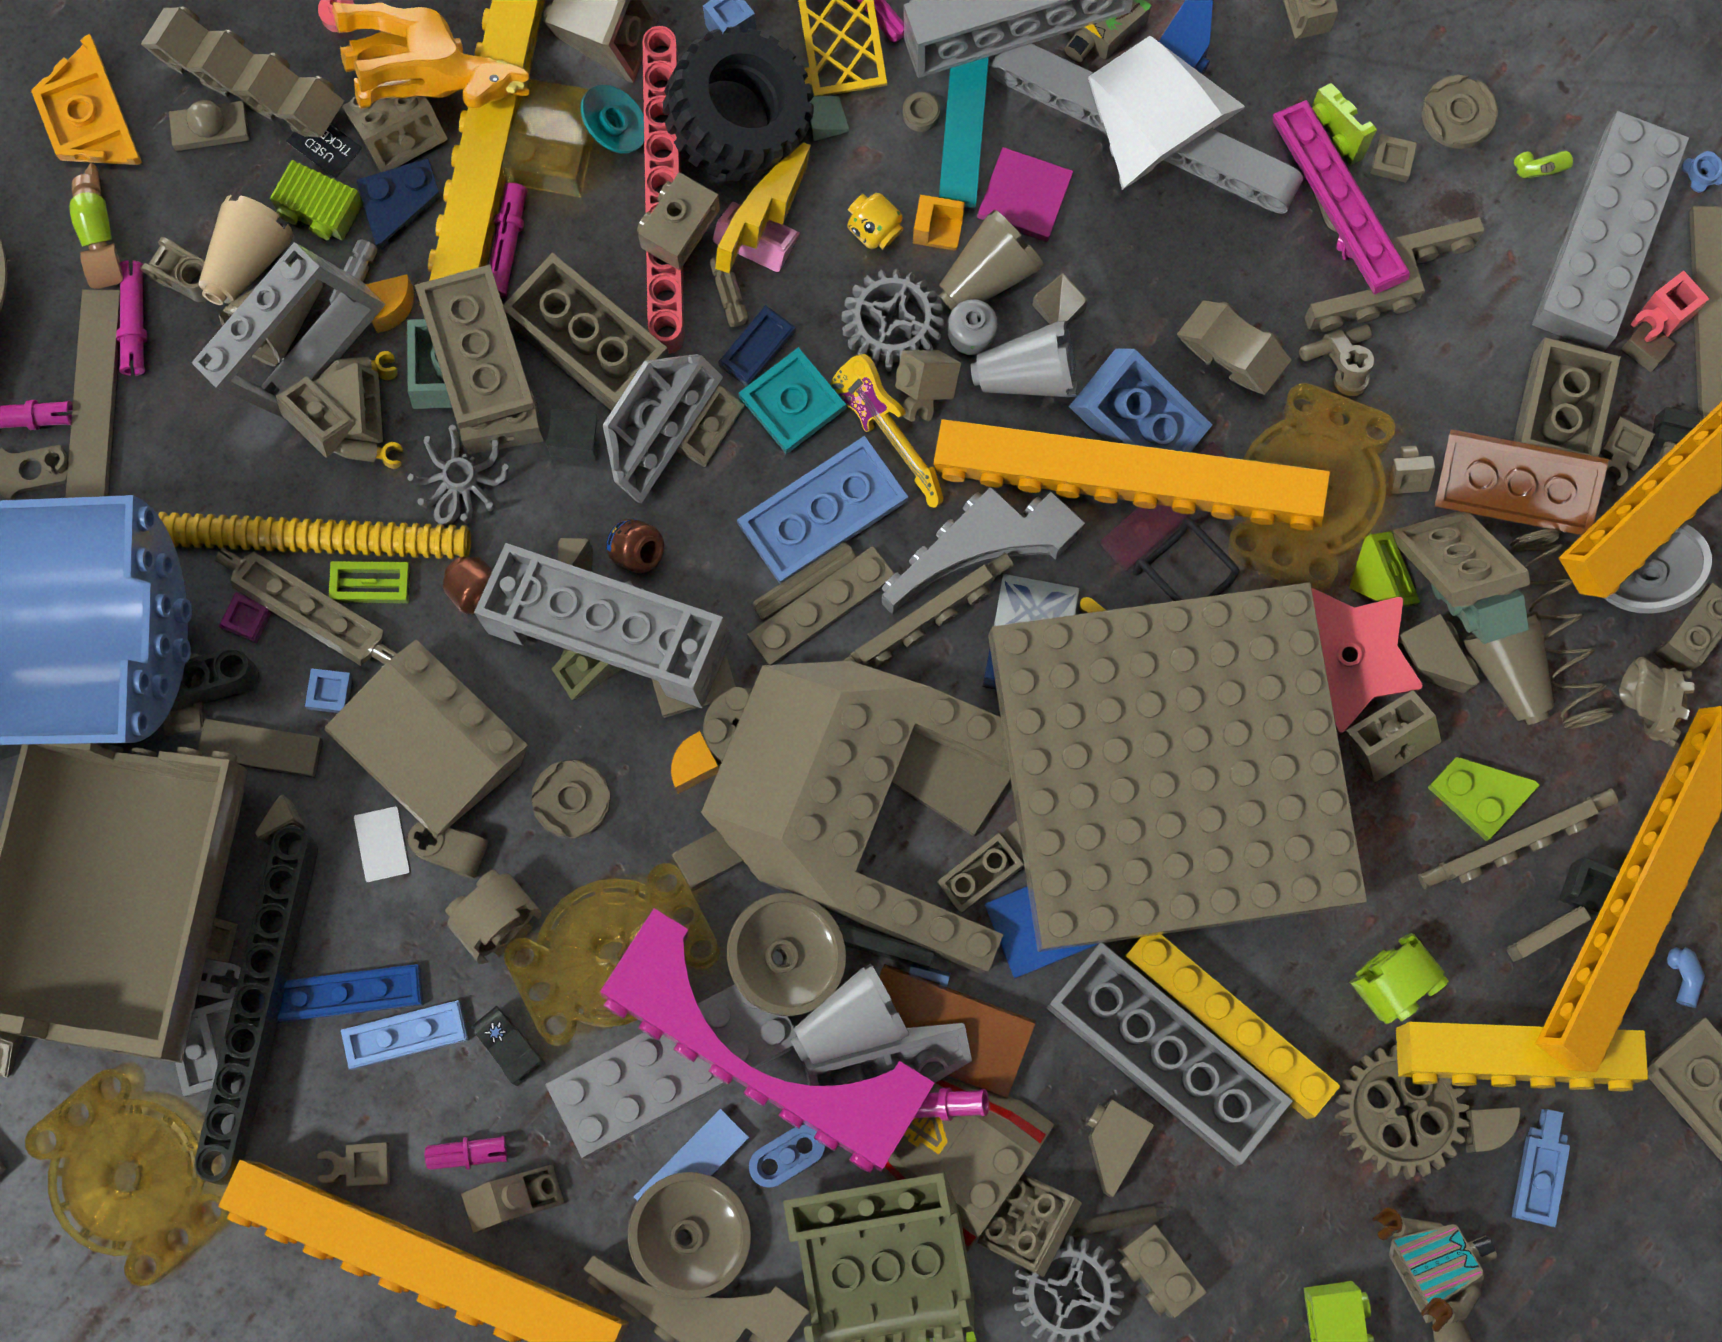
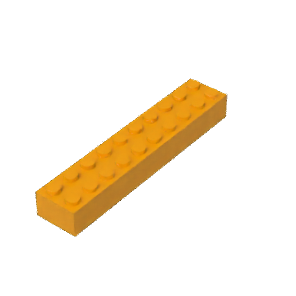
[218,1160,629,1342]

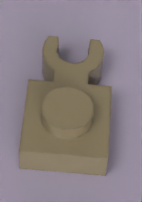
[1600,417,1655,490]
[317,1142,390,1187]

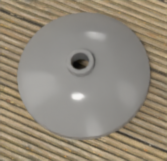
[1604,523,1712,613]

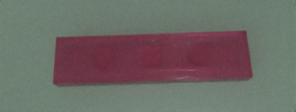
[1100,442,1229,571]

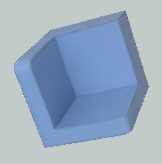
[703,0,756,34]

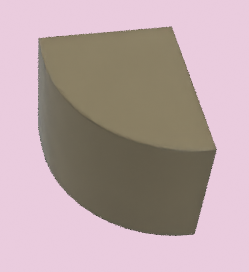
[1462,1107,1520,1153]

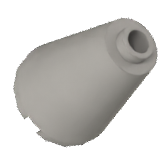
[971,320,1078,398]
[790,964,909,1065]

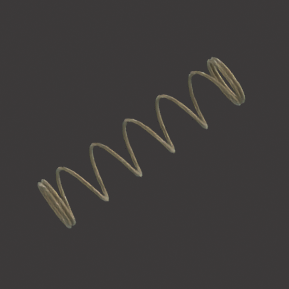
[1509,529,1614,729]

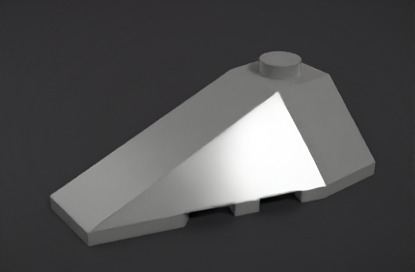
[803,1023,972,1086]

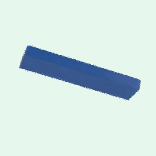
[259,964,423,1023]

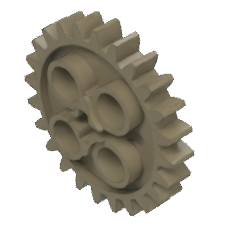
[1335,1045,1469,1180]

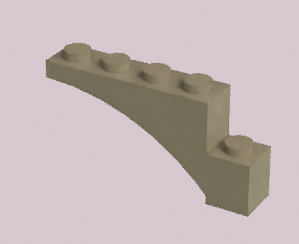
[584,1255,809,1342]

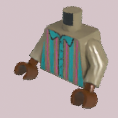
[1372,1208,1497,1332]

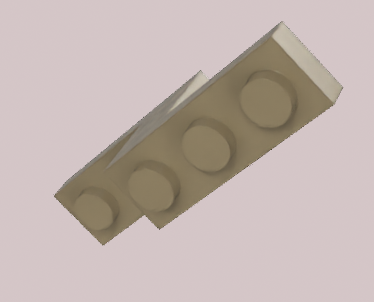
[1305,217,1484,332]

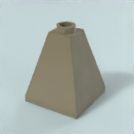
[543,0,659,83]

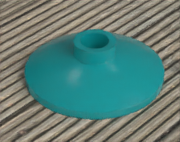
[581,85,644,153]

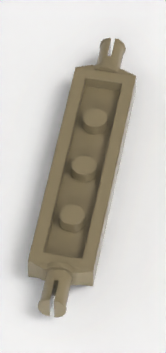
[215,548,398,666]
[843,552,1014,669]
[1418,788,1618,890]

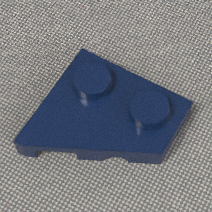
[356,158,441,250]

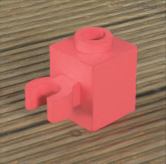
[1631,270,1709,342]

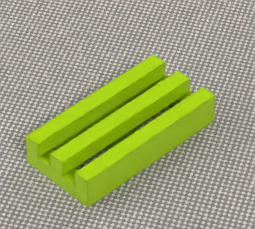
[329,561,411,603]

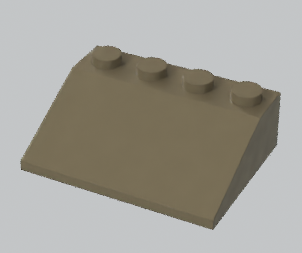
[324,639,528,838]

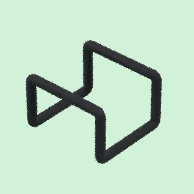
[1133,517,1240,601]

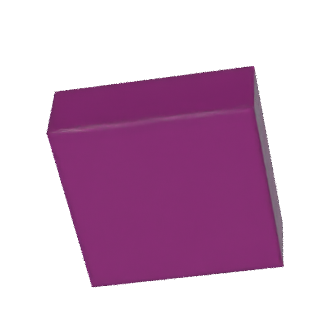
[219,592,272,644]

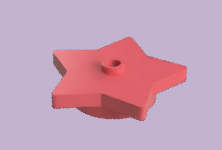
[1311,588,1423,734]

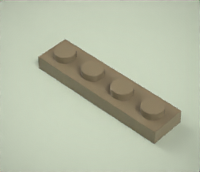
[747,546,894,665]

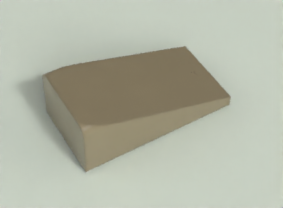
[671,830,744,892]

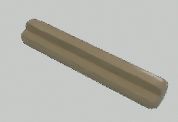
[753,542,856,620]

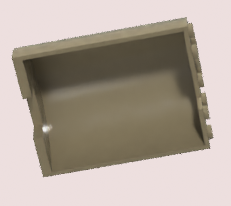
[0,743,248,1063]

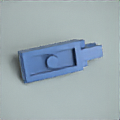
[1511,1109,1570,1227]

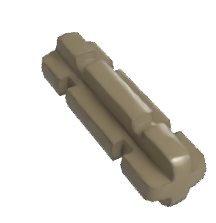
[710,256,748,327]

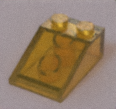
[502,79,594,197]

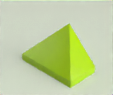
[1349,532,1420,607]

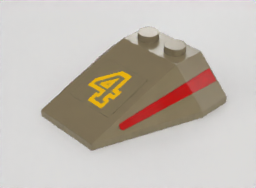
[882,1077,1055,1252]

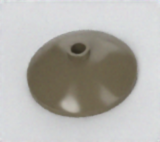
[727,893,846,1016]
[628,1172,751,1299]

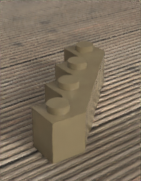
[141,6,345,138]

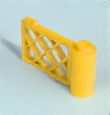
[798,0,888,96]

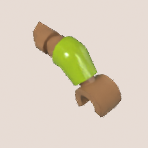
[69,163,123,289]

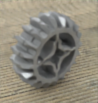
[841,268,944,372]
[1012,1235,1124,1342]

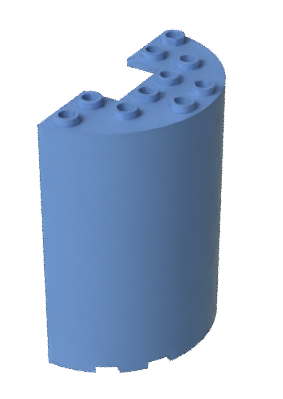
[0,495,192,745]

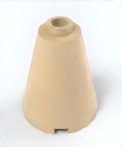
[198,195,294,305]

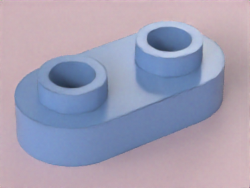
[749,1125,825,1188]

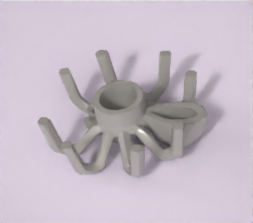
[407,424,509,525]

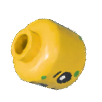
[847,193,904,250]

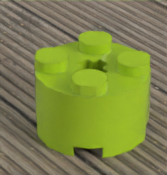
[1349,933,1449,1024]

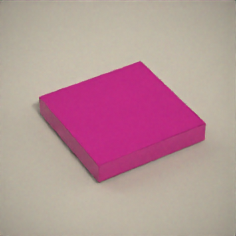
[977,147,1073,242]

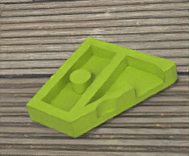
[1312,83,1377,166]
[1427,757,1540,841]

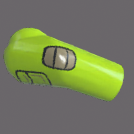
[1514,150,1573,179]

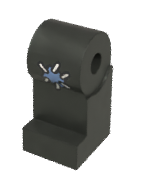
[471,1005,545,1086]

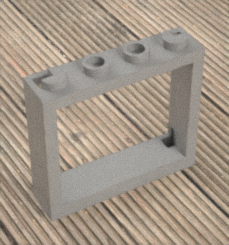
[192,242,386,419]

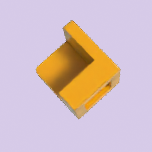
[913,194,965,251]

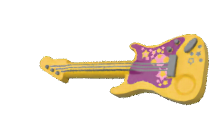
[831,354,943,508]

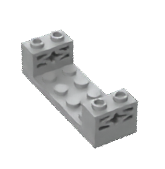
[474,543,732,708]

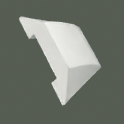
[1088,36,1245,190]

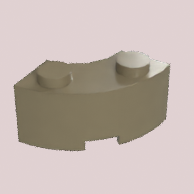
[1177,300,1291,395]

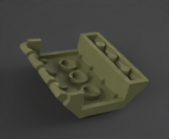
[783,1172,975,1342]

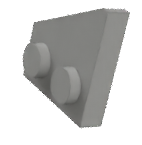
[175,998,234,1097]

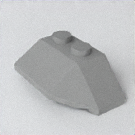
[603,354,723,504]

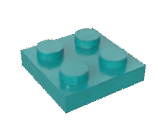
[739,347,846,454]

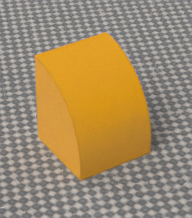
[365,274,414,333]
[671,731,719,794]

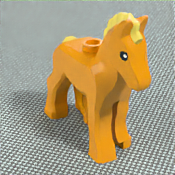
[332,2,529,109]

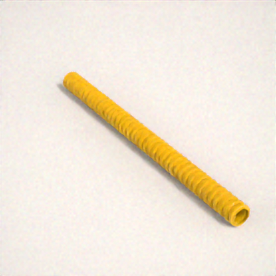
[158,512,471,559]

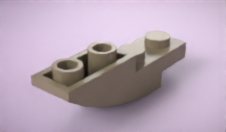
[937,821,1024,913]

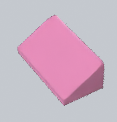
[713,202,800,272]

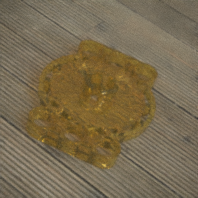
[504,863,720,1046]
[25,1069,229,1287]

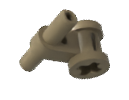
[1299,324,1375,396]

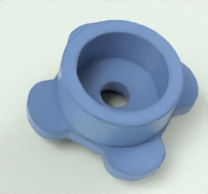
[1682,151,1722,193]

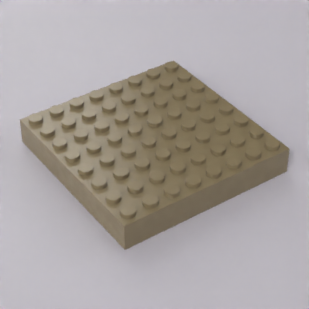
[988,583,1367,952]

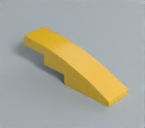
[715,143,811,273]

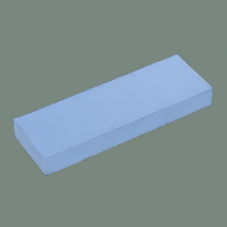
[341,1000,469,1070]
[634,1109,749,1201]

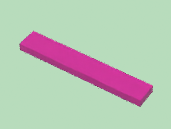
[1273,100,1410,295]

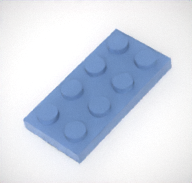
[737,436,908,584]

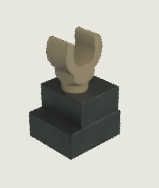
[1650,407,1700,464]

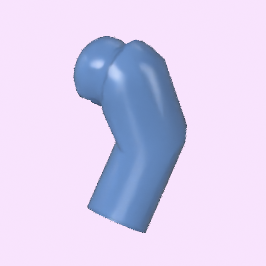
[1667,947,1705,1008]

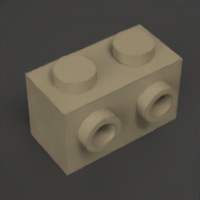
[1118,1225,1207,1318]

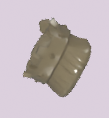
[1619,657,1694,750]

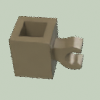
[895,350,961,421]

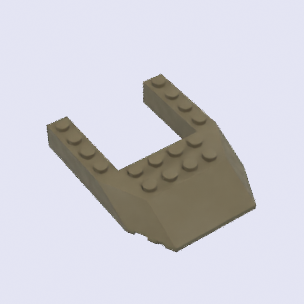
[701,661,1009,973]

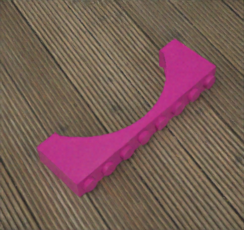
[600,908,935,1173]

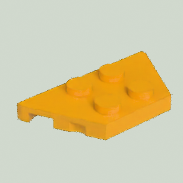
[31,34,142,165]

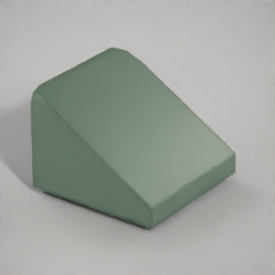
[809,96,849,141]

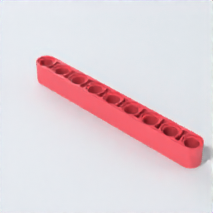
[642,26,685,354]

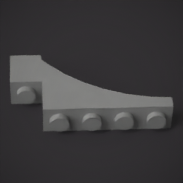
[882,487,1085,615]

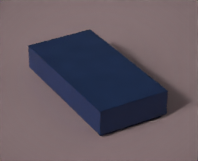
[718,305,796,387]

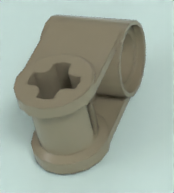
[140,237,208,302]
[407,822,489,879]

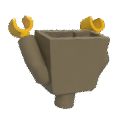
[313,351,403,469]

